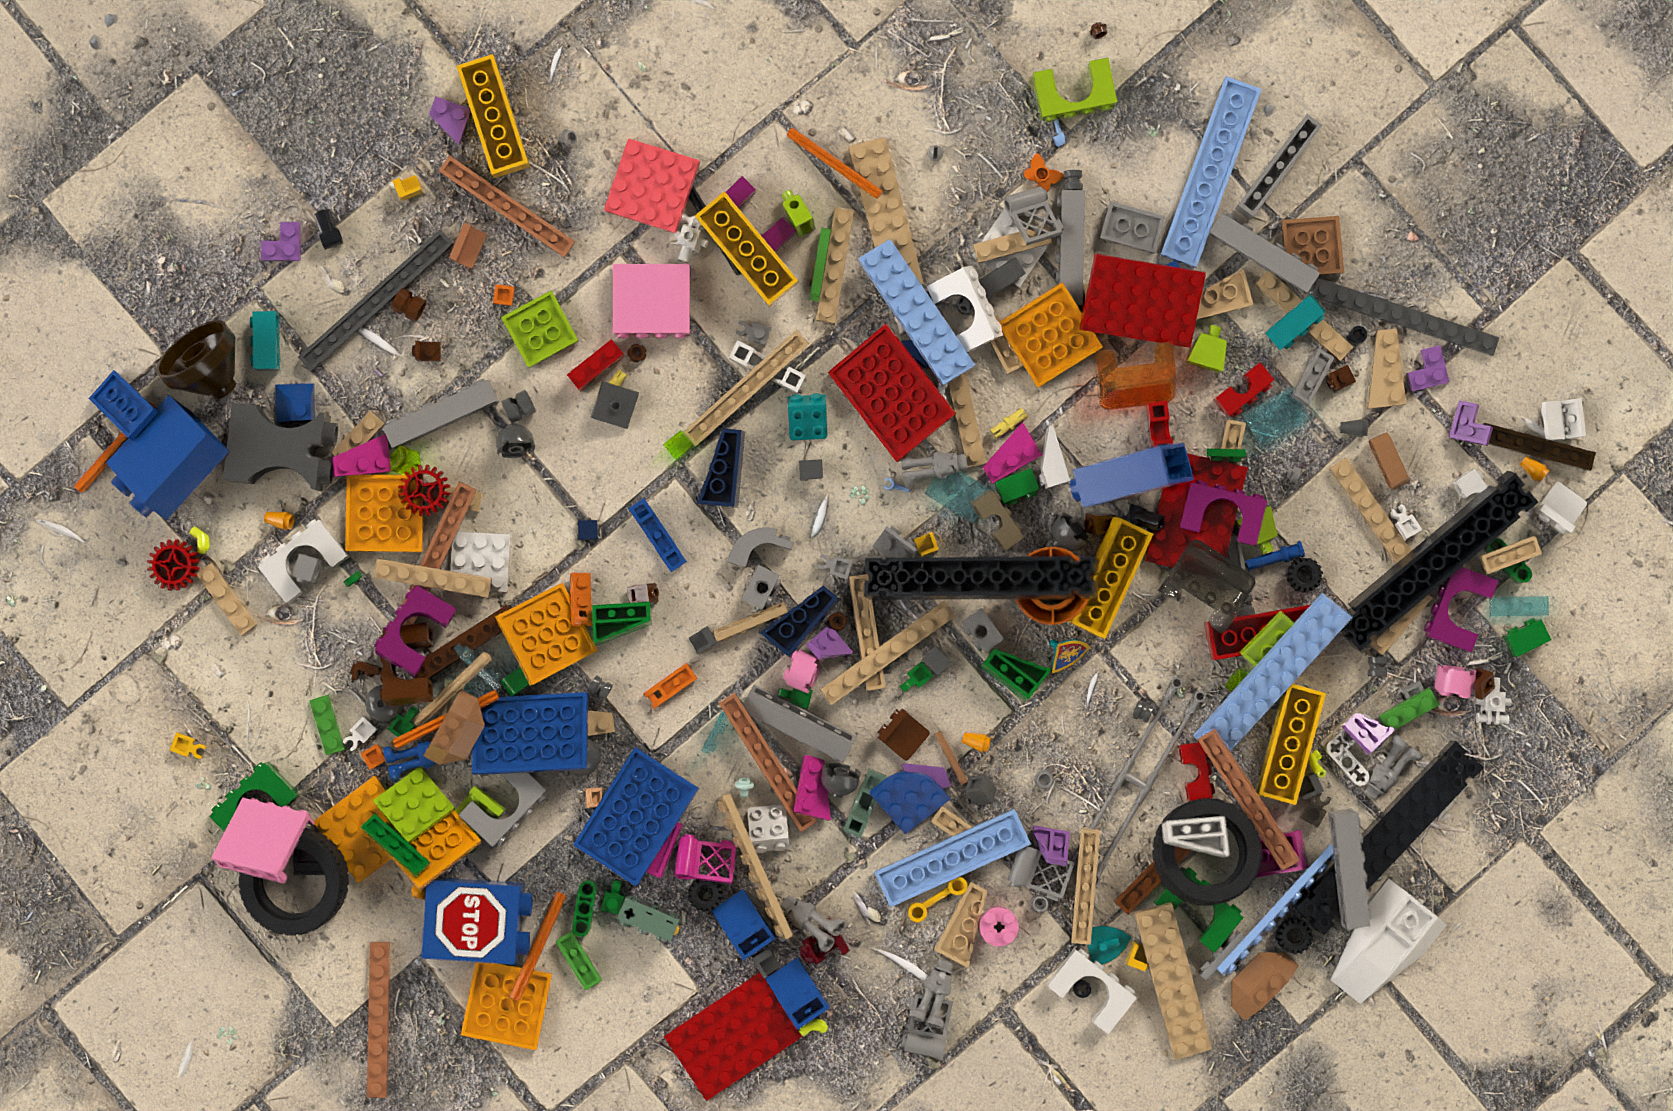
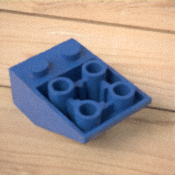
[712,889,776,961]
[765,957,830,1030]

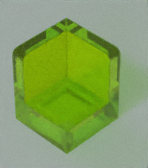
[663,430,694,460]
[390,445,421,475]
[1224,668,1248,692]

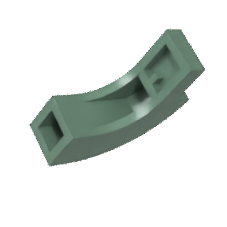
[843,768,887,838]

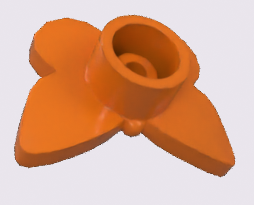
[1024,153,1063,192]

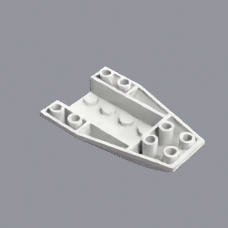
[1330,878,1447,1004]

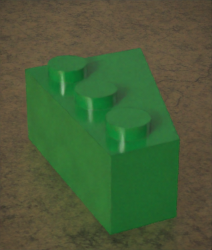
[592,602,652,646]
[980,649,1052,702]

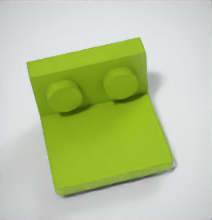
[455,785,506,838]

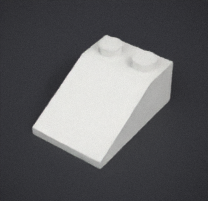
[1038,426,1070,490]

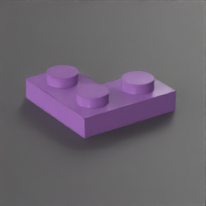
[261,222,301,261]
[1406,345,1450,392]
[1449,400,1493,446]

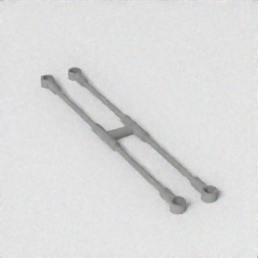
[1065,677,1206,885]

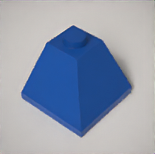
[275,383,315,423]

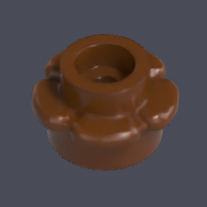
[1089,22,1108,39]
[628,344,646,363]
[828,612,847,631]

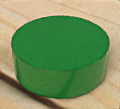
[343,570,362,587]

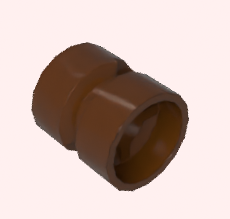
[391,288,427,322]

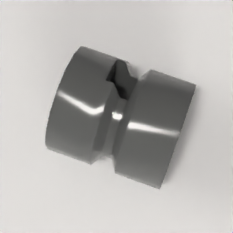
[501,390,536,423]

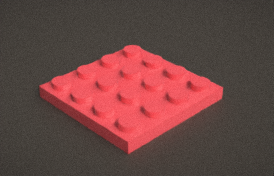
[604,138,700,234]

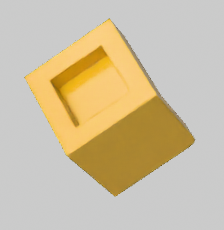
[392,175,424,201]
[914,532,939,557]
[1125,941,1148,972]

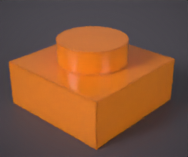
[493,284,515,306]
[360,744,386,770]

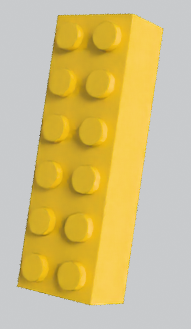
[456,54,531,179]
[695,191,799,307]
[1068,517,1153,639]
[1256,684,1326,805]

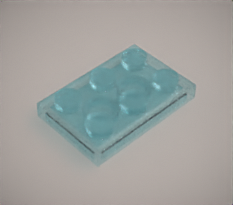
[1241,386,1310,448]
[924,471,993,523]

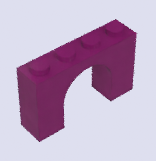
[725,176,796,253]
[1180,480,1267,547]
[1424,567,1499,652]
[374,585,456,677]

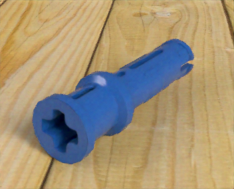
[1245,541,1305,572]

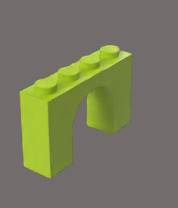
[1032,58,1117,122]

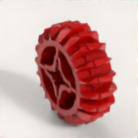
[398,464,451,516]
[147,539,200,591]

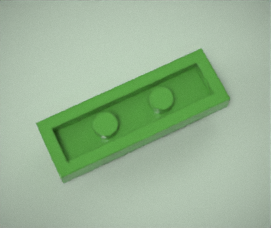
[1379,687,1440,729]
[309,695,346,755]
[555,931,602,991]

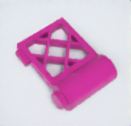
[675,834,736,884]

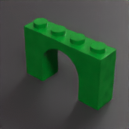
[209,762,300,832]
[1153,867,1244,953]

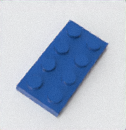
[88,370,158,441]

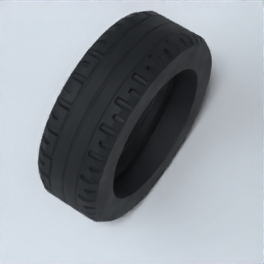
[1152,798,1262,906]
[238,828,349,936]

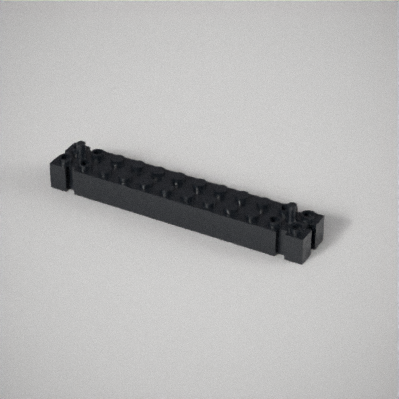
[1341,470,1539,651]
[864,556,1099,600]
[1292,740,1484,935]

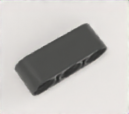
[979,257,1026,298]

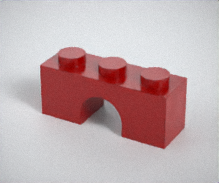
[567,339,625,392]
[1213,362,1274,417]
[1146,401,1173,448]
[1178,741,1215,802]

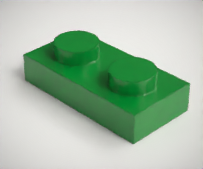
[1207,448,1246,462]

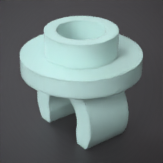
[735,778,754,798]

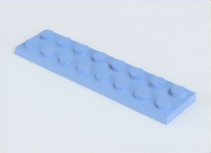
[858,239,975,386]
[874,808,1031,907]

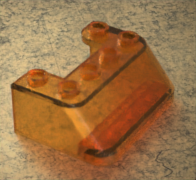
[1093,341,1176,410]

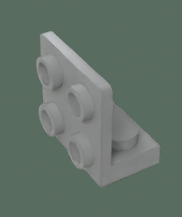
[873,526,918,558]

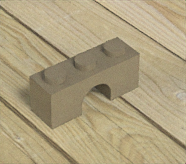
[969,490,1024,551]

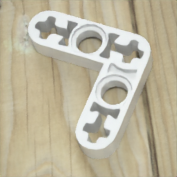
[1325,714,1371,786]

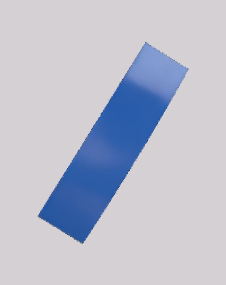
[628,498,687,572]

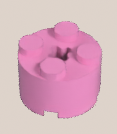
[783,649,823,694]
[1434,665,1476,698]
[979,906,1019,947]

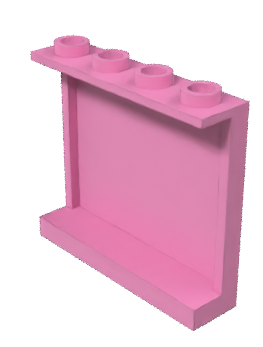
[613,264,691,338]
[211,798,315,883]

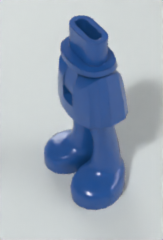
[383,741,437,782]

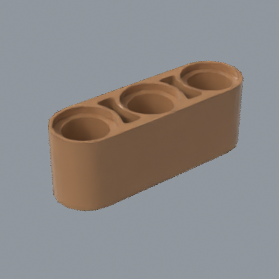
[1369,432,1410,490]

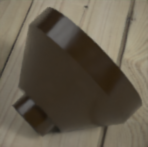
[156,320,237,399]

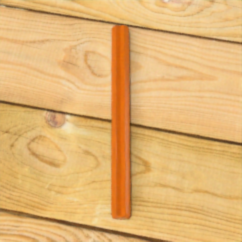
[787,128,883,199]
[74,402,157,493]
[393,690,499,749]
[510,892,566,1001]

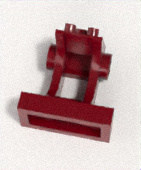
[799,916,850,964]

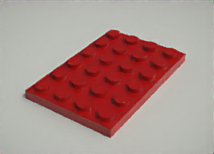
[1079,253,1206,348]
[828,324,957,462]
[1146,453,1248,580]
[664,972,803,1101]

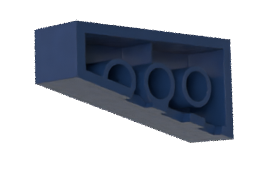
[697,428,745,508]
[760,586,840,658]

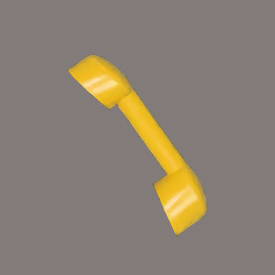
[908,876,967,922]

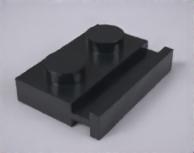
[293,848,324,875]

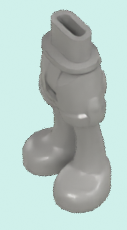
[901,451,968,489]
[1364,735,1424,800]
[781,895,845,952]
[908,959,954,1029]

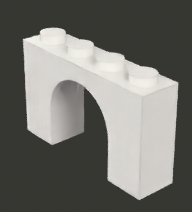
[927,266,1003,353]
[258,519,350,604]
[1046,948,1137,1035]

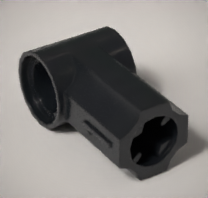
[314,209,343,250]
[1125,504,1165,532]

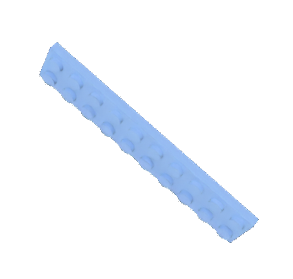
[1160,76,1262,268]
[1194,593,1352,751]
[1217,843,1334,976]

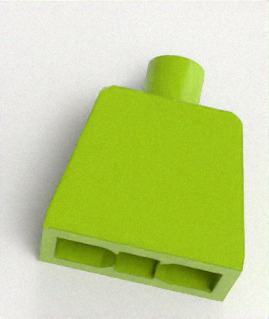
[781,189,816,238]
[1186,325,1227,373]
[1235,506,1277,554]

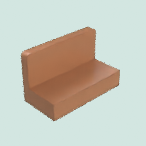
[449,223,487,269]

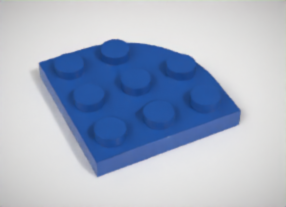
[869,771,950,834]

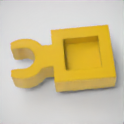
[170,732,207,759]

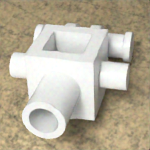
[674,214,708,264]
[1475,677,1511,725]

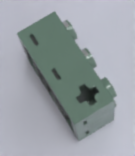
[617,894,682,943]

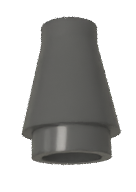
[1340,419,1368,438]

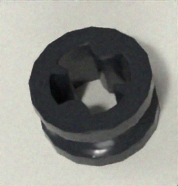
[1349,326,1368,344]
[1073,980,1091,998]

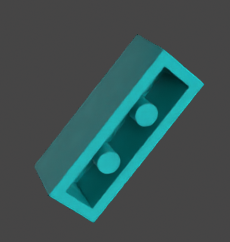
[1265,294,1326,350]
[250,311,280,371]

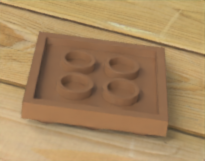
[1281,216,1344,275]

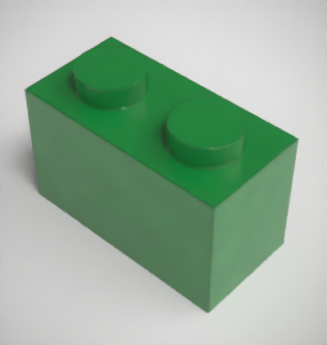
[995,468,1040,506]
[1503,618,1552,657]

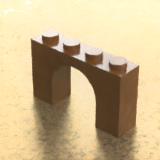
[380,623,433,706]

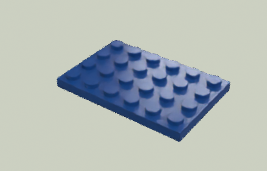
[472,692,588,775]
[573,747,700,887]

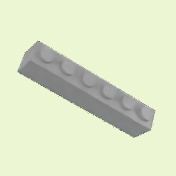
[1235,114,1322,220]
[1055,190,1085,307]
[1209,213,1320,295]
[383,379,499,449]
[743,685,857,762]
[1328,808,1372,930]

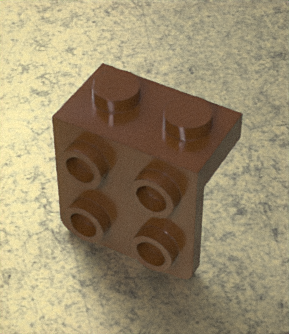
[877,708,930,761]

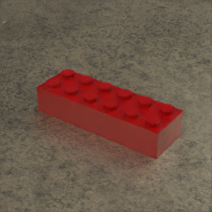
[1204,604,1311,660]

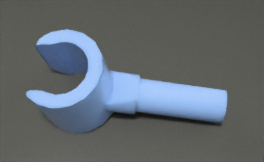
[1053,119,1065,147]
[883,478,910,492]

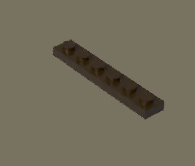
[1483,423,1596,471]

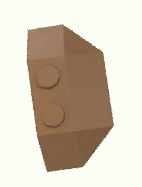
[423,689,485,765]
[1231,952,1299,1020]

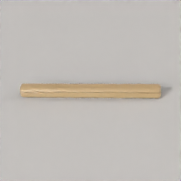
[412,652,491,727]

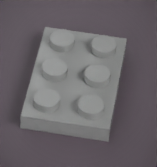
[1100,201,1165,254]

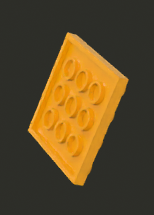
[999,282,1103,388]
[345,475,424,552]
[495,582,598,686]
[314,775,392,883]
[385,811,481,891]
[461,962,553,1050]

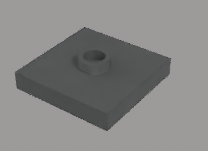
[590,381,639,429]

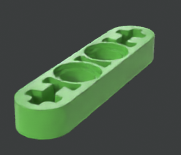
[810,227,831,302]

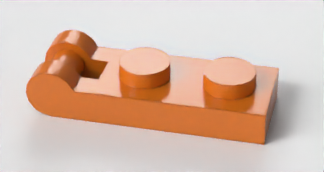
[570,572,593,626]
[643,663,698,709]

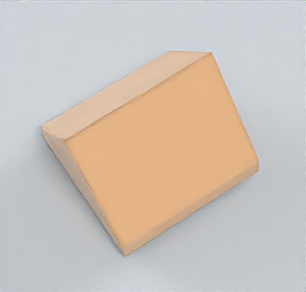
[585,787,602,808]

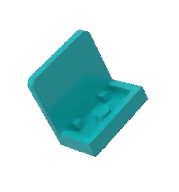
[787,393,828,441]

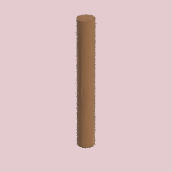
[934,730,968,785]

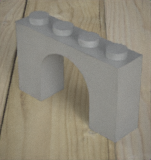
[459,772,546,847]

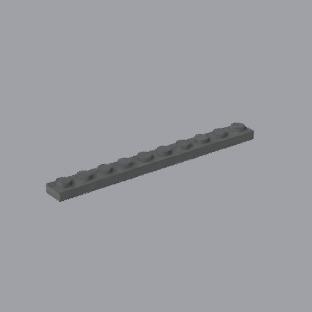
[298,229,454,372]
[1312,278,1500,356]

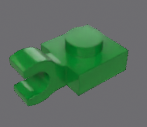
[899,661,933,692]
[778,688,813,709]
[388,706,419,737]
[601,879,625,915]

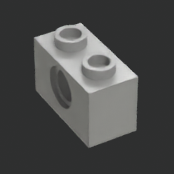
[292,554,324,585]
[742,565,781,610]
[962,608,1004,653]

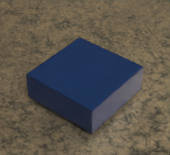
[578,520,598,540]

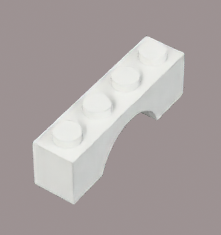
[729,340,806,394]

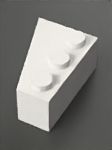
[1162,816,1229,858]

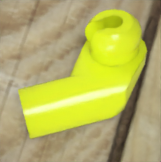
[189,526,210,554]
[1309,750,1326,778]
[798,1019,828,1037]

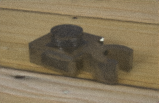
[1300,792,1331,828]

